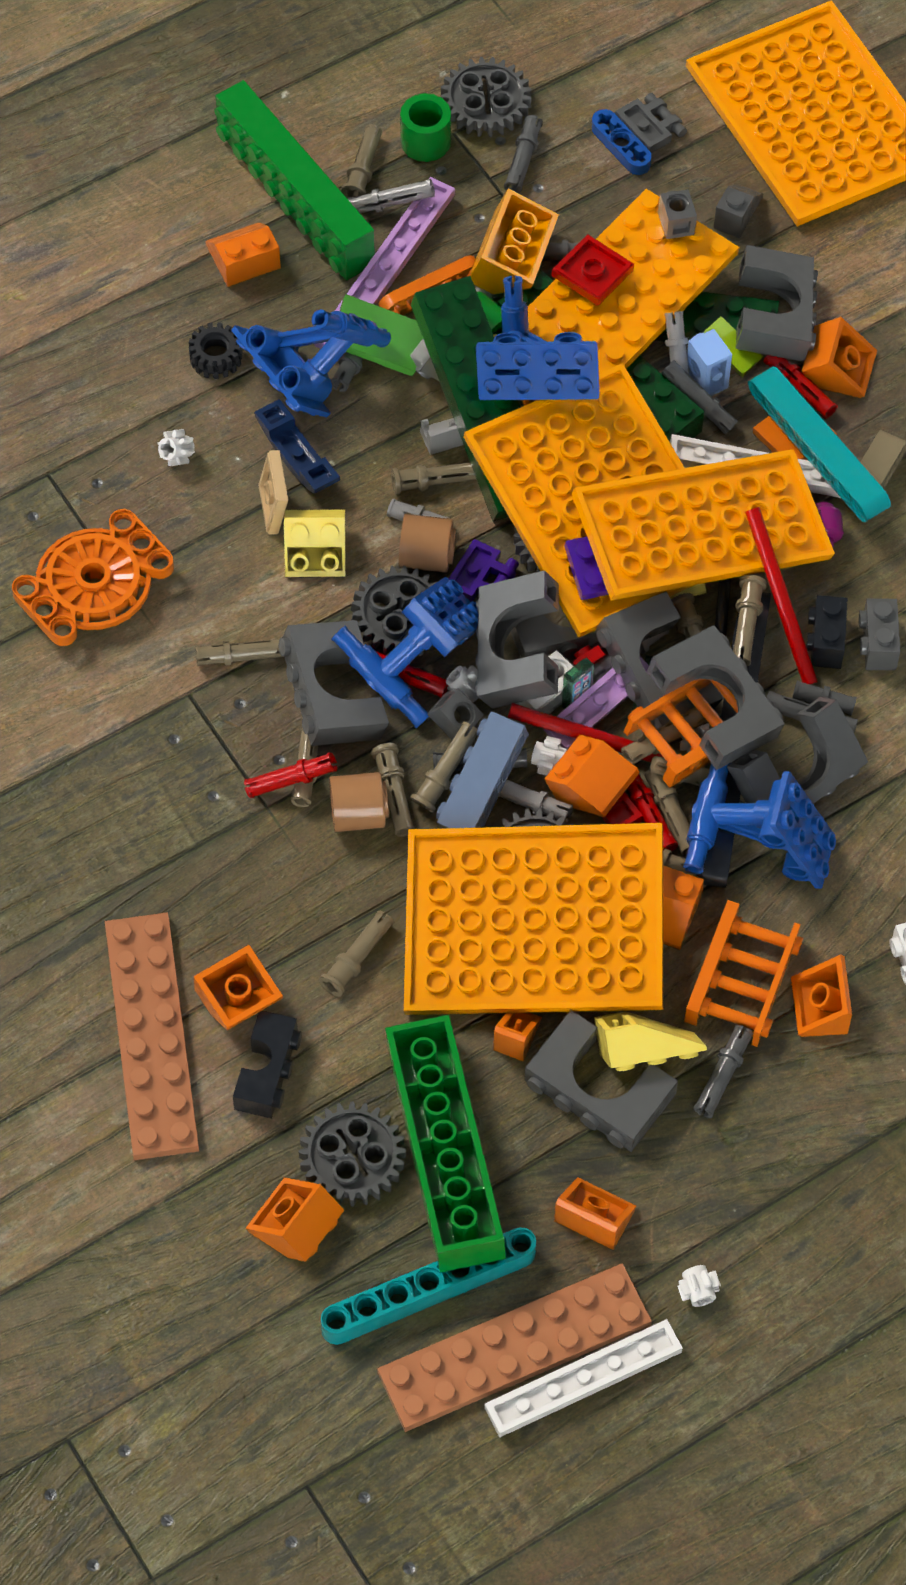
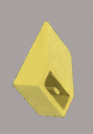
[594,1011,707,1071]

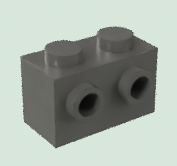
[858,599,900,670]

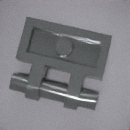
[615,93,687,153]

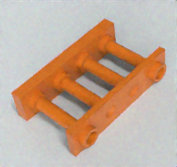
[624,679,738,788]
[684,900,803,1047]

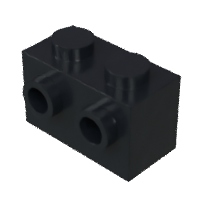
[806,595,848,669]

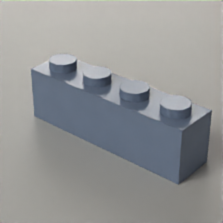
[436,711,529,829]

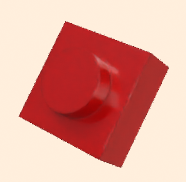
[572,645,605,673]
[601,793,643,824]

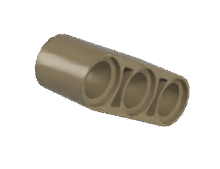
[861,429,906,489]

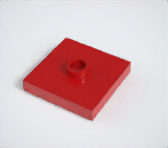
[551,234,634,306]

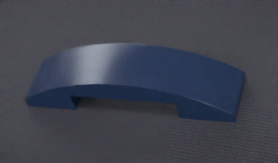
[254,399,340,494]

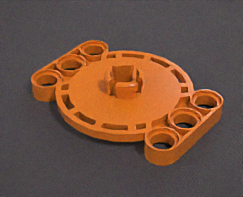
[12,509,174,646]

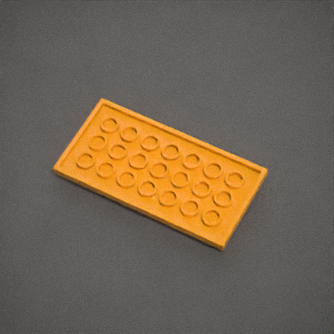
[528,188,739,373]
[571,449,835,601]

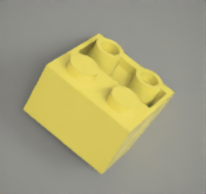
[284,510,346,577]

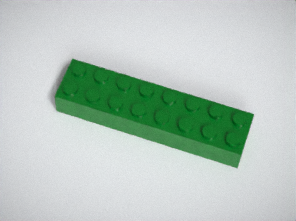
[214,80,375,281]
[385,1015,506,1273]

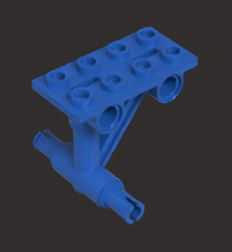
[476,276,600,400]
[231,309,391,418]
[331,577,479,729]
[683,762,836,889]

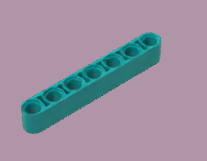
[748,366,891,522]
[321,1227,536,1345]

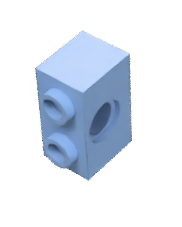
[687,329,732,396]

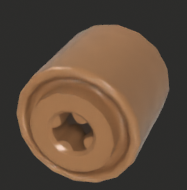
[399,514,456,573]
[329,772,389,833]

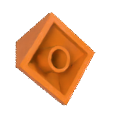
[791,954,852,1037]
[554,1177,637,1250]

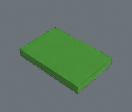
[340,294,423,376]

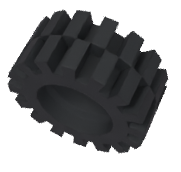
[189,322,242,379]

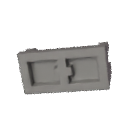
[420,418,463,455]

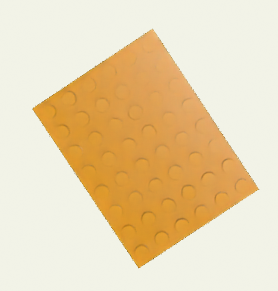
[686,0,906,227]
[463,363,694,638]
[404,823,663,1015]

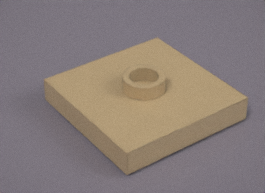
[259,450,288,534]

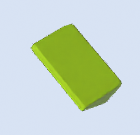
[703,317,763,378]

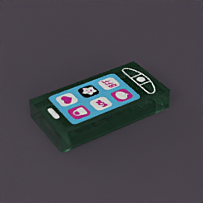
[562,658,594,709]

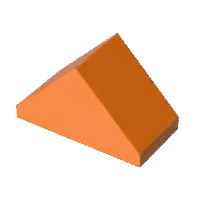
[493,1012,542,1061]

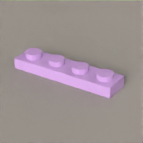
[544,657,649,749]

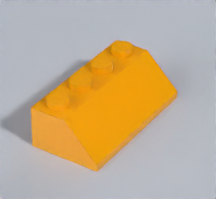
[470,188,559,294]

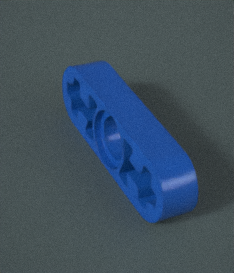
[592,109,652,175]

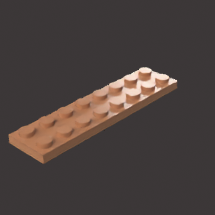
[105,912,199,1160]
[377,1263,652,1432]

